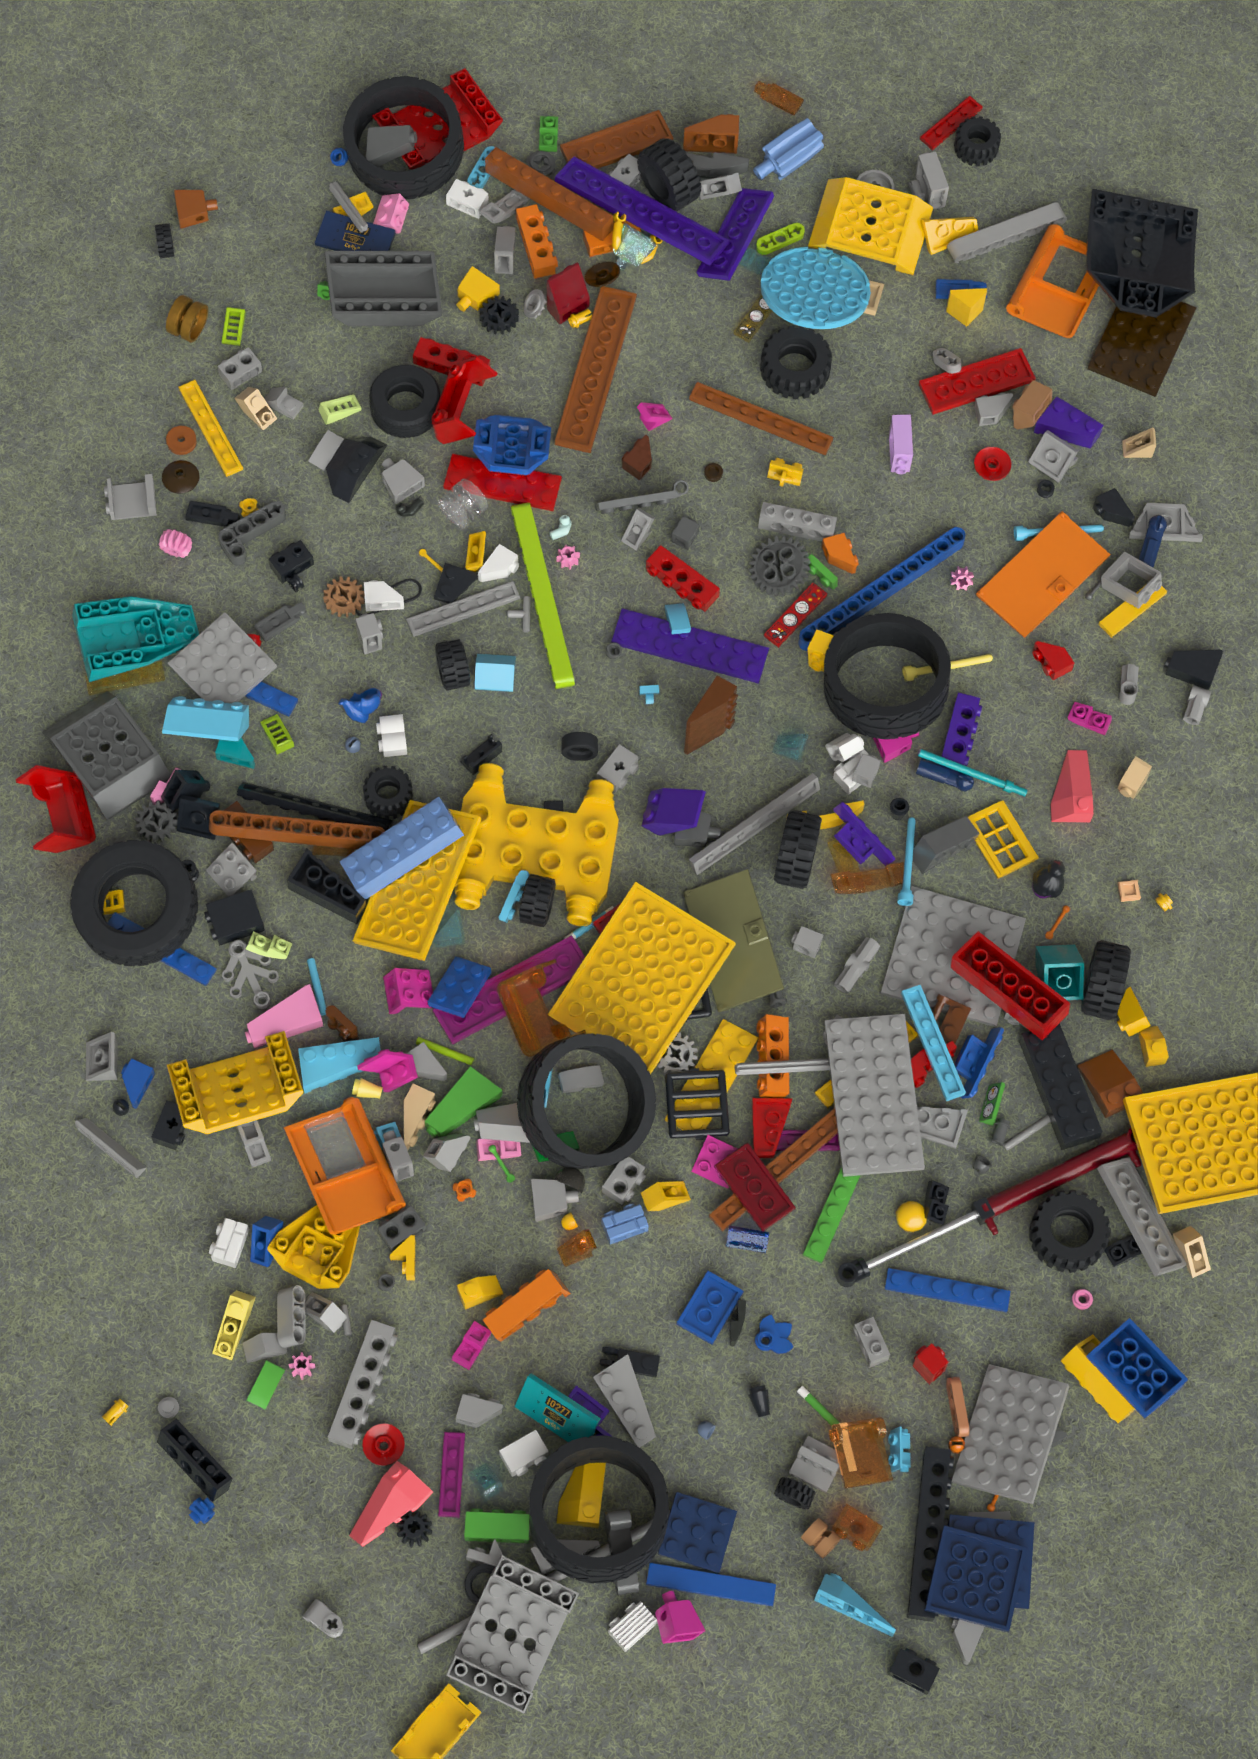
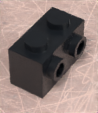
[268,540,314,584]

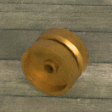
[166,295,208,343]

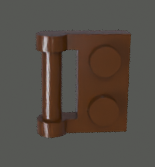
[932,994,972,1044]
[325,1005,359,1042]

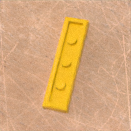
[1098,584,1167,638]

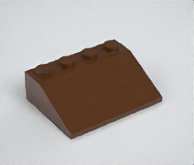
[684,675,738,755]

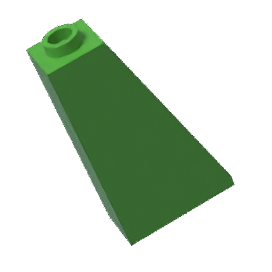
[425,1066,502,1137]

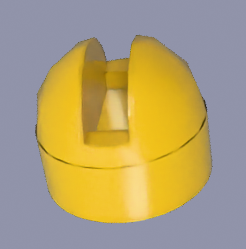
[561,1212,578,1230]

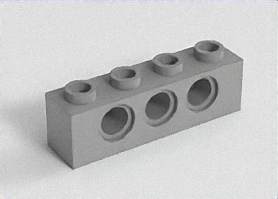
[758,502,837,541]

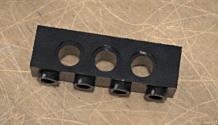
[157,1418,233,1502]

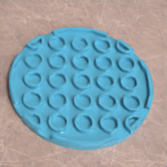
[760,247,871,329]

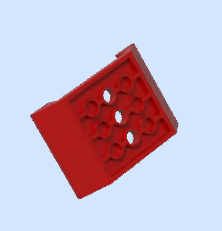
[373,68,503,170]

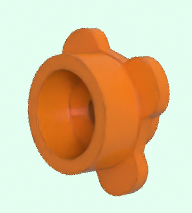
[453,1179,476,1202]

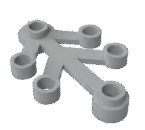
[222,940,279,1009]

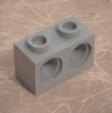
[218,347,262,391]
[602,1157,646,1205]
[853,1317,890,1368]

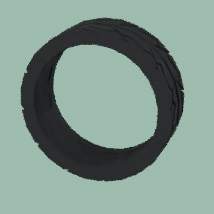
[343,76,464,200]
[824,613,951,739]
[517,1033,656,1169]
[529,1436,669,1584]

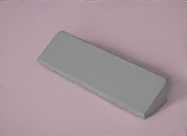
[75,1118,147,1178]

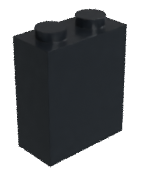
[204,890,265,946]

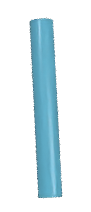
[307,958,326,1016]

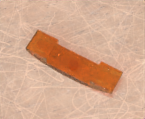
[830,862,904,894]

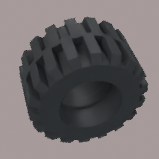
[954,116,1001,167]
[435,639,470,691]
[363,765,413,819]
[519,874,556,927]

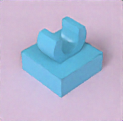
[639,685,659,704]

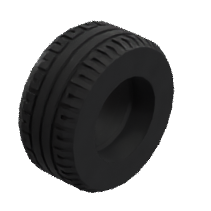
[369,365,441,438]

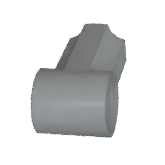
[1118,664,1139,705]
[1183,685,1212,725]

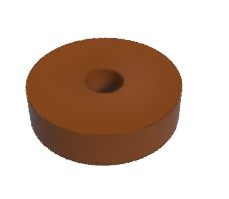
[166,426,197,455]

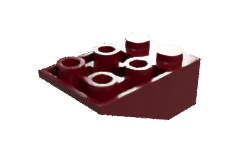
[547,262,590,325]

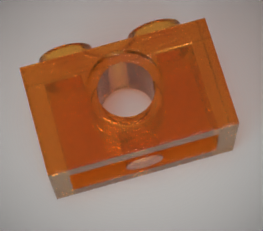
[832,1504,883,1552]

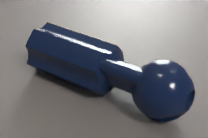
[1139,515,1167,567]
[916,758,974,792]

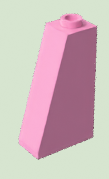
[245,984,323,1048]

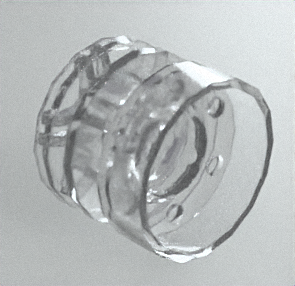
[438,479,488,530]

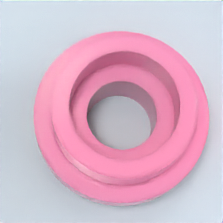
[1072,1289,1093,1310]

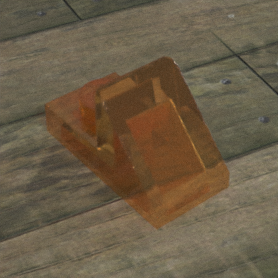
[557,1229,597,1267]

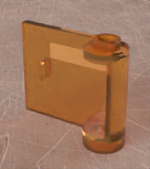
[829,1417,893,1489]

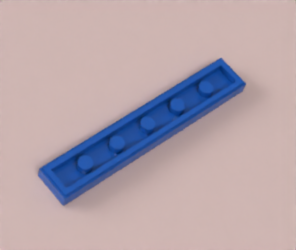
[646,1563,776,1607]

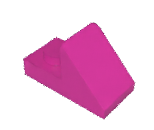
[637,402,672,431]

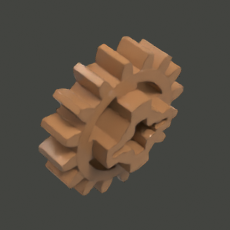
[323,577,365,618]

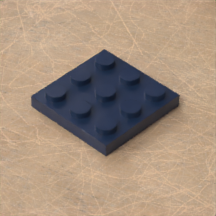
[658,1492,737,1574]

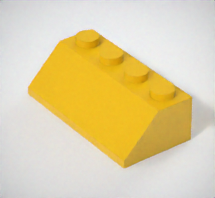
[1061,1334,1135,1423]

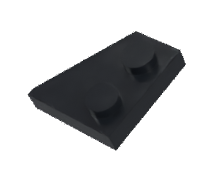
[434,563,478,604]

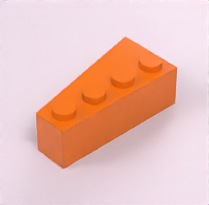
[483,1269,571,1342]

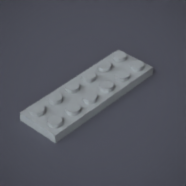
[1097,1157,1187,1277]

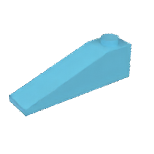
[814,1573,896,1637]

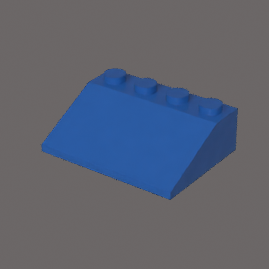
[1086,1318,1188,1419]

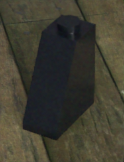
[1164,649,1223,690]

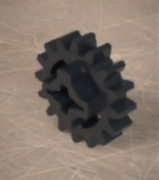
[479,296,519,334]

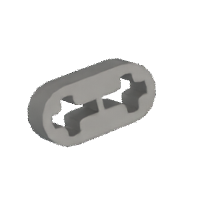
[933,348,962,374]

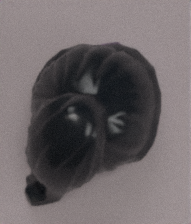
[1032,860,1065,898]

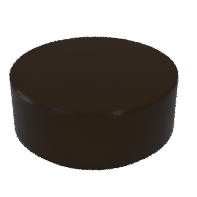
[704,463,723,482]

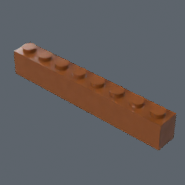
[485,147,613,241]

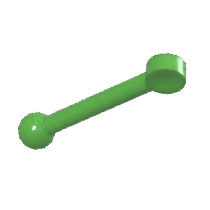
[488,1145,515,1183]

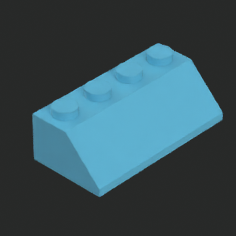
[162,696,249,741]

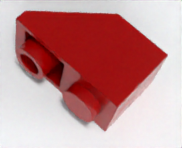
[1032,641,1075,680]

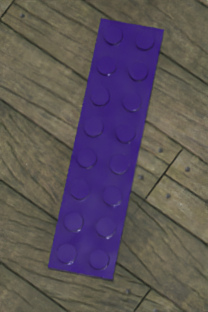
[611,609,769,684]

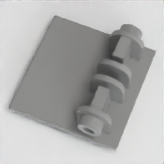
[206,843,257,897]

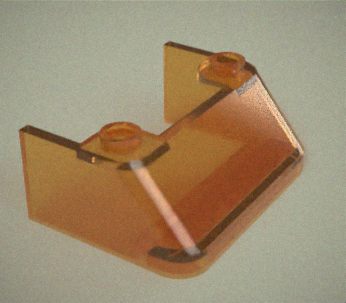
[497,959,586,1057]

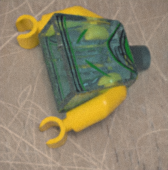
[612,212,663,271]

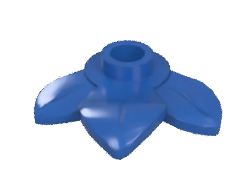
[755,1315,794,1354]

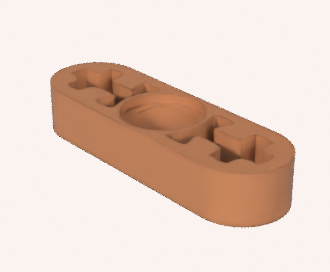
[946,1377,969,1437]

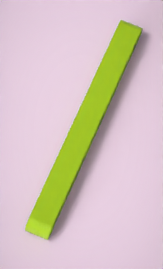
[511,502,575,689]

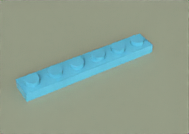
[901,985,966,1101]

